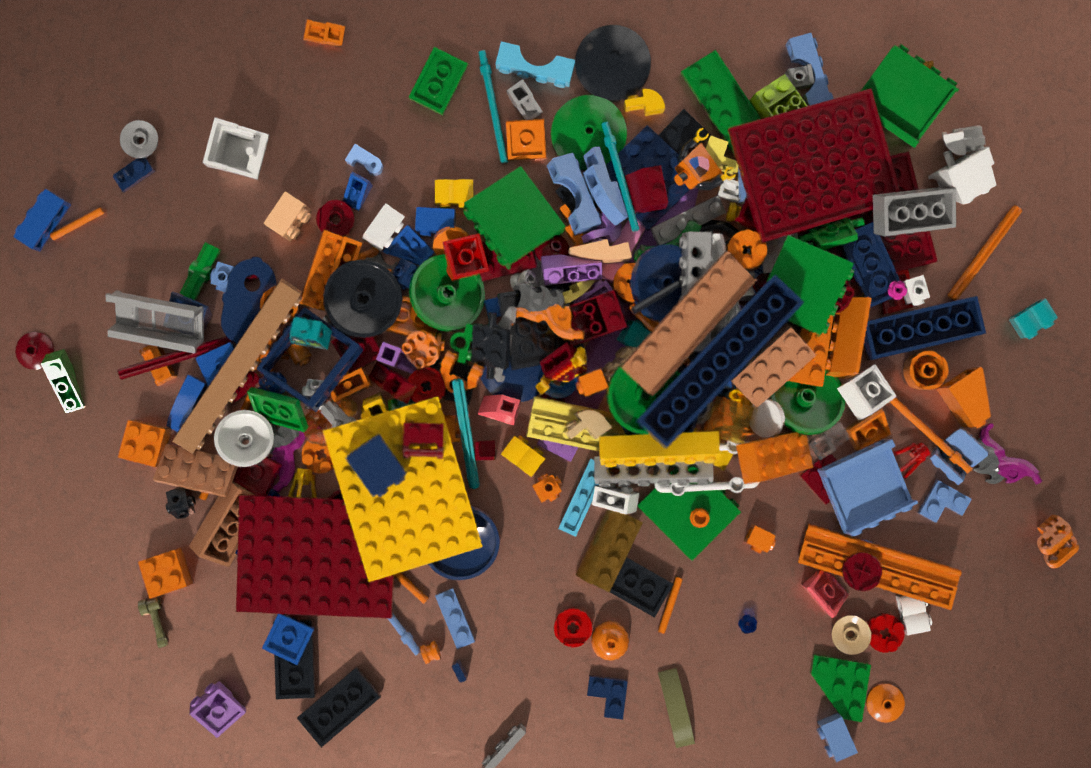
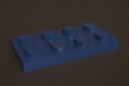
[840,222,900,308]

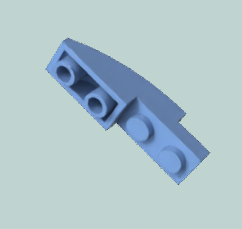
[583,147,628,225]

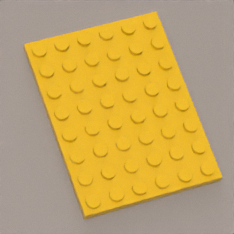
[323,397,482,582]

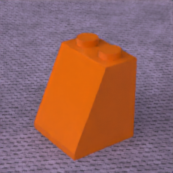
[937,367,991,428]

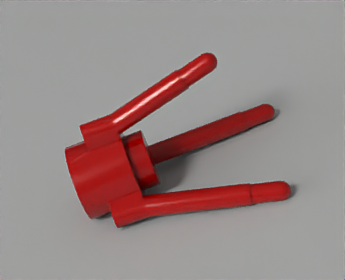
[893,442,931,479]

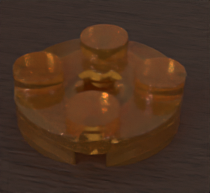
[303,410,332,446]

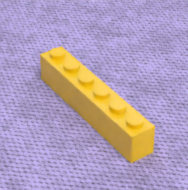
[599,431,720,467]

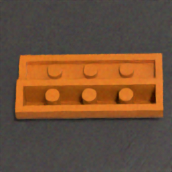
[299,230,362,313]

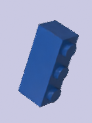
[13,189,72,252]

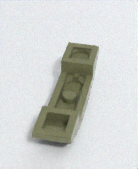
[658,668,695,748]

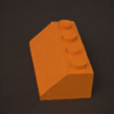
[826,297,872,380]

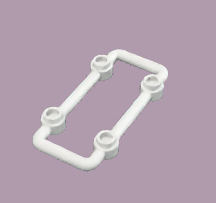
[653,438,760,496]

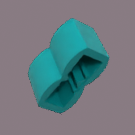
[1008,298,1058,340]

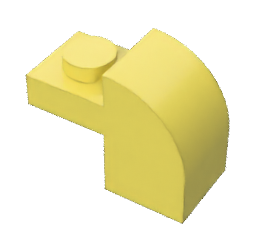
[705,136,738,174]

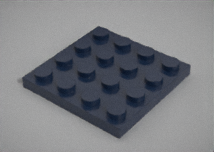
[606,125,691,231]

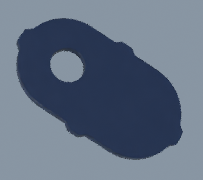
[221,257,276,345]

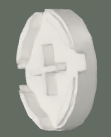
[748,399,785,438]

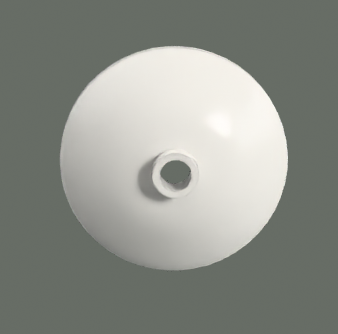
[214,410,274,467]

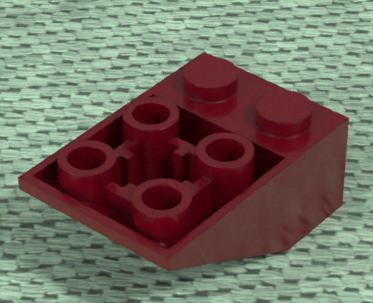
[564,290,628,346]

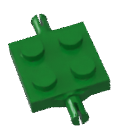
[799,217,864,250]

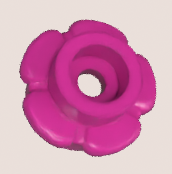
[888,281,907,300]

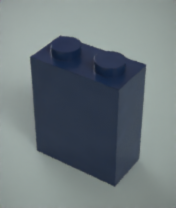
[345,433,407,497]

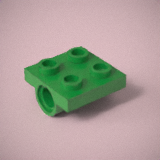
[450,324,473,365]

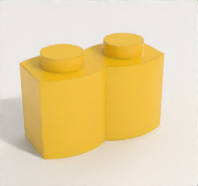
[435,179,474,209]
[501,435,545,477]

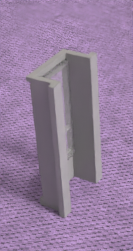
[106,290,204,354]

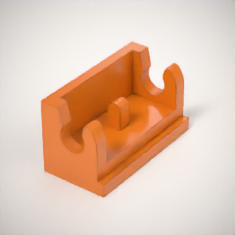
[139,345,177,386]

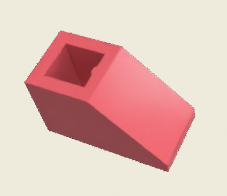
[478,395,520,425]

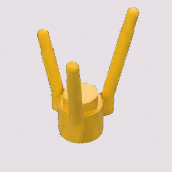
[288,468,317,498]

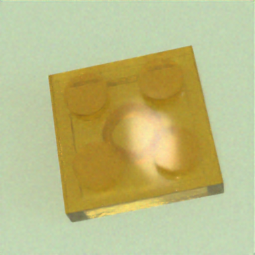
[706,396,754,444]

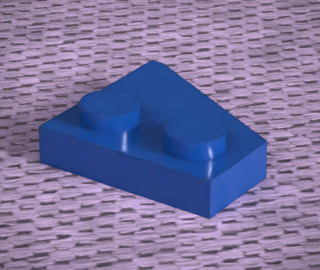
[383,225,434,265]

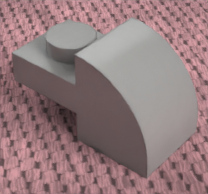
[506,79,543,120]

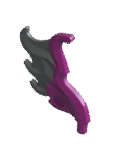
[270,422,323,493]
[972,423,1042,485]

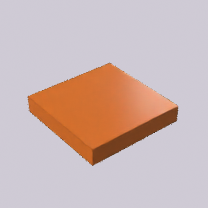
[506,119,546,160]

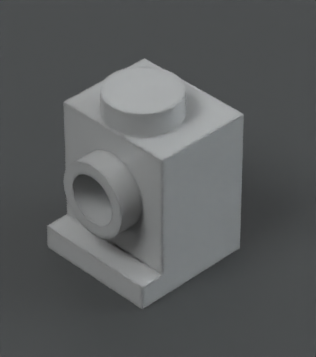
[785,64,814,90]

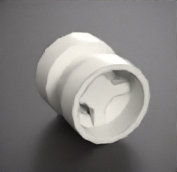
[510,270,537,291]

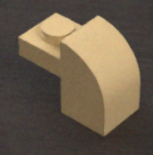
[564,410,611,439]

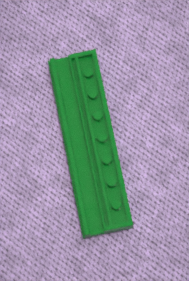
[681,50,761,158]

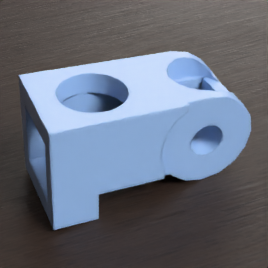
[345,144,383,176]

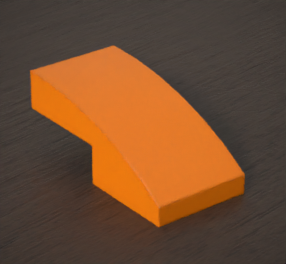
[303,19,345,46]

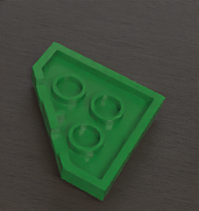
[810,654,871,722]

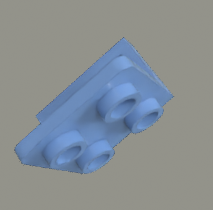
[929,427,989,485]

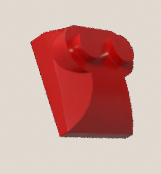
[443,233,489,281]

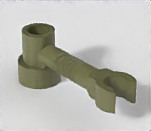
[138,597,168,648]

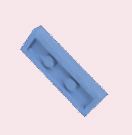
[435,588,475,649]

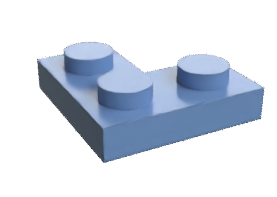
[917,480,972,523]

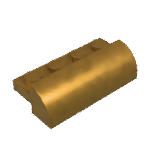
[575,509,643,592]

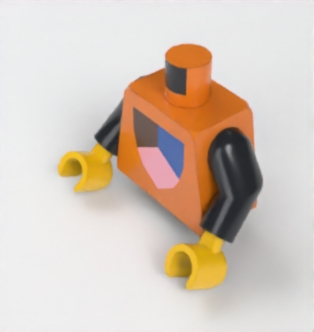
[674,128,736,190]

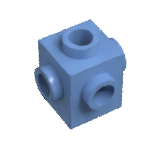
[210,262,234,292]

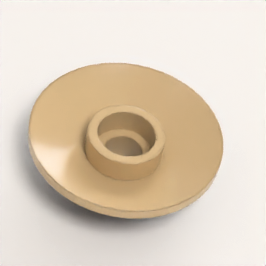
[832,615,871,655]

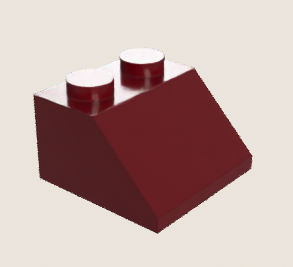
[624,165,668,214]

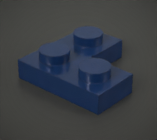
[587,675,628,720]

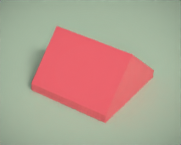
[801,569,849,618]

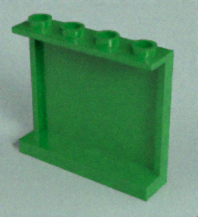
[860,44,959,148]
[463,166,566,270]
[767,235,855,337]
[637,467,741,561]

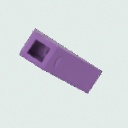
[541,255,602,285]

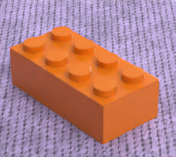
[736,431,813,484]

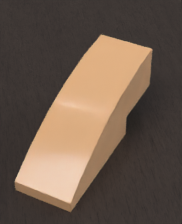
[568,239,632,263]

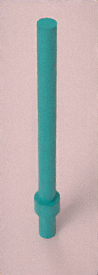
[478,50,508,164]
[601,122,639,232]

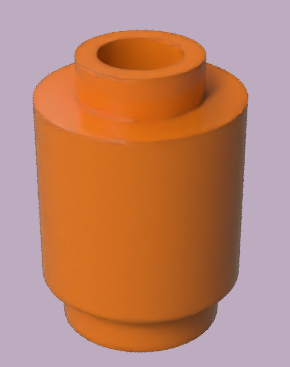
[287,344,312,367]

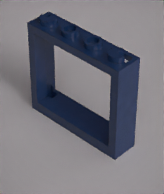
[257,307,363,412]

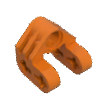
[440,350,485,393]
[1037,515,1079,568]

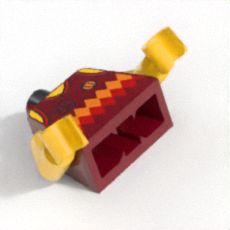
[535,343,587,394]

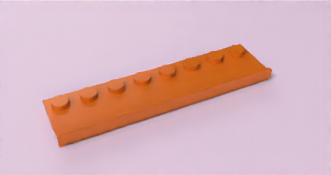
[797,524,962,610]

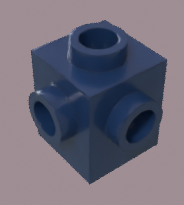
[393,258,418,290]

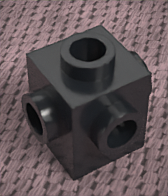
[166,487,196,519]

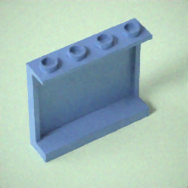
[818,439,918,536]

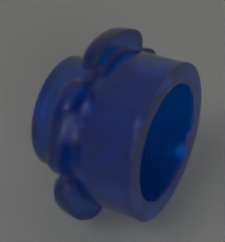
[738,615,757,634]

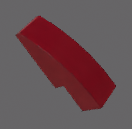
[369,361,417,404]

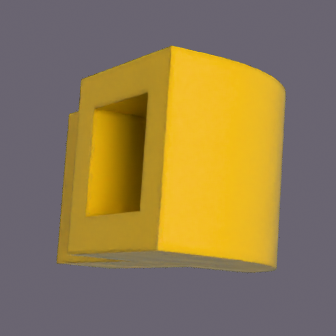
[624,89,665,116]

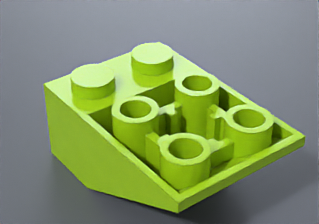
[749,74,807,119]

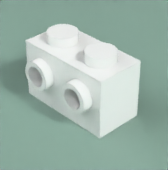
[362,203,405,251]
[592,484,639,515]

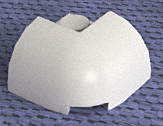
[942,125,985,155]

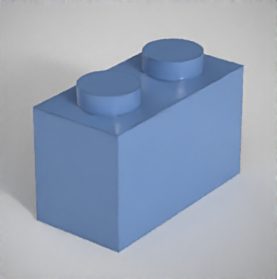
[816,712,858,762]

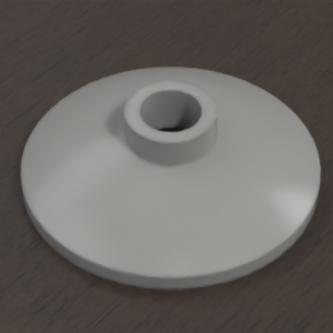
[120,120,159,158]

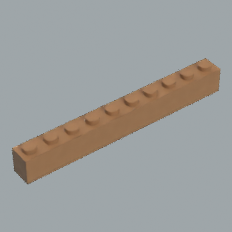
[172,278,302,454]

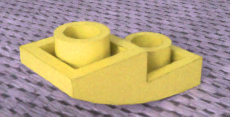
[562,280,595,304]

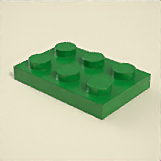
[409,47,469,116]
[247,387,309,432]

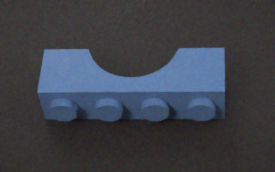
[786,33,834,106]
[547,153,601,235]

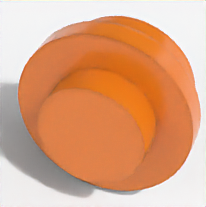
[690,508,710,528]

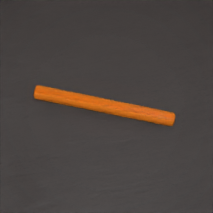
[948,205,1022,301]

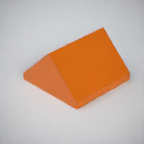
[843,409,891,451]

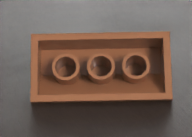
[189,482,255,567]

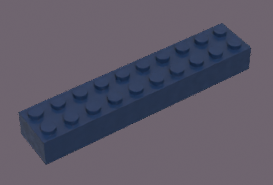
[636,275,804,449]

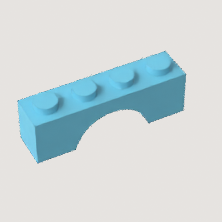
[495,41,575,88]

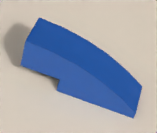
[166,375,208,432]

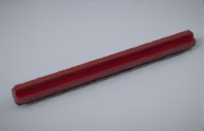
[117,336,233,380]

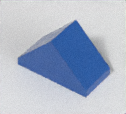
[342,172,373,211]

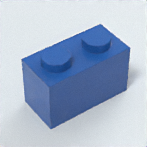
[415,207,456,237]

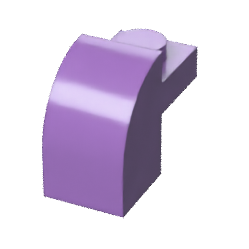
[581,213,622,244]
[376,342,417,373]

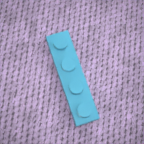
[558,459,599,537]

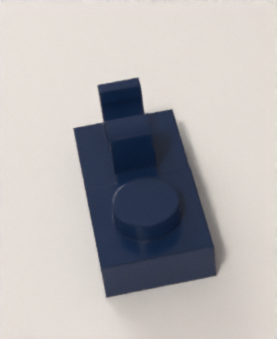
[112,157,156,193]

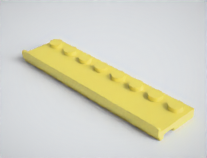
[526,396,626,451]

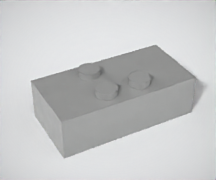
[873,187,956,236]

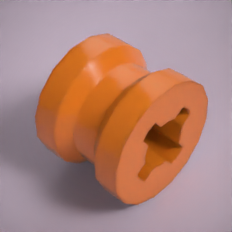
[420,641,441,664]

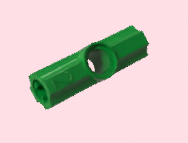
[180,242,221,301]

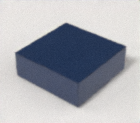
[452,659,468,683]

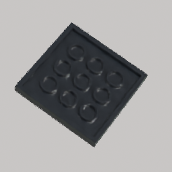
[497,283,584,370]

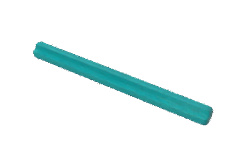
[452,379,480,489]

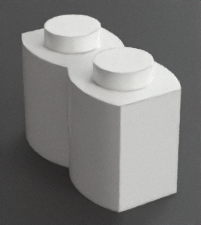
[896,595,932,635]

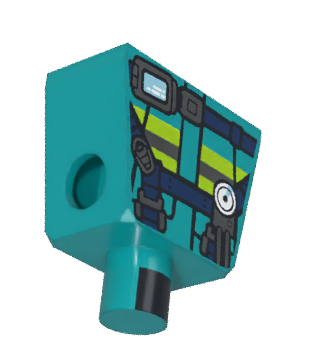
[290,317,332,350]

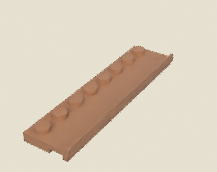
[620,251,757,396]

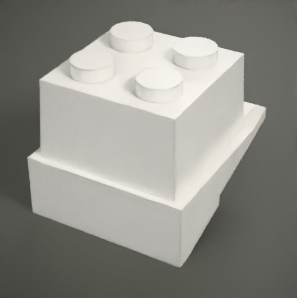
[203,118,269,180]
[928,147,996,204]

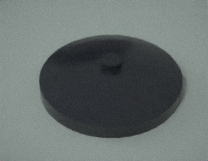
[575,25,651,102]
[323,260,402,338]

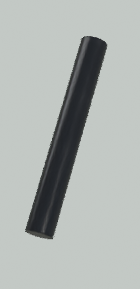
[631,280,680,314]

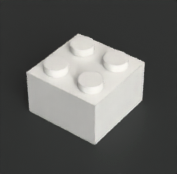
[837,364,897,421]

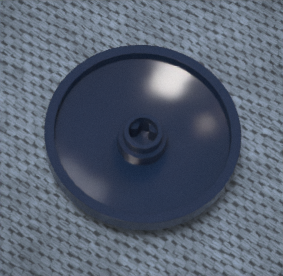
[631,244,697,323]
[478,360,542,402]
[428,506,500,580]

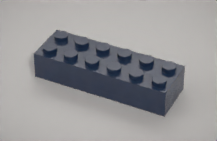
[864,296,986,361]

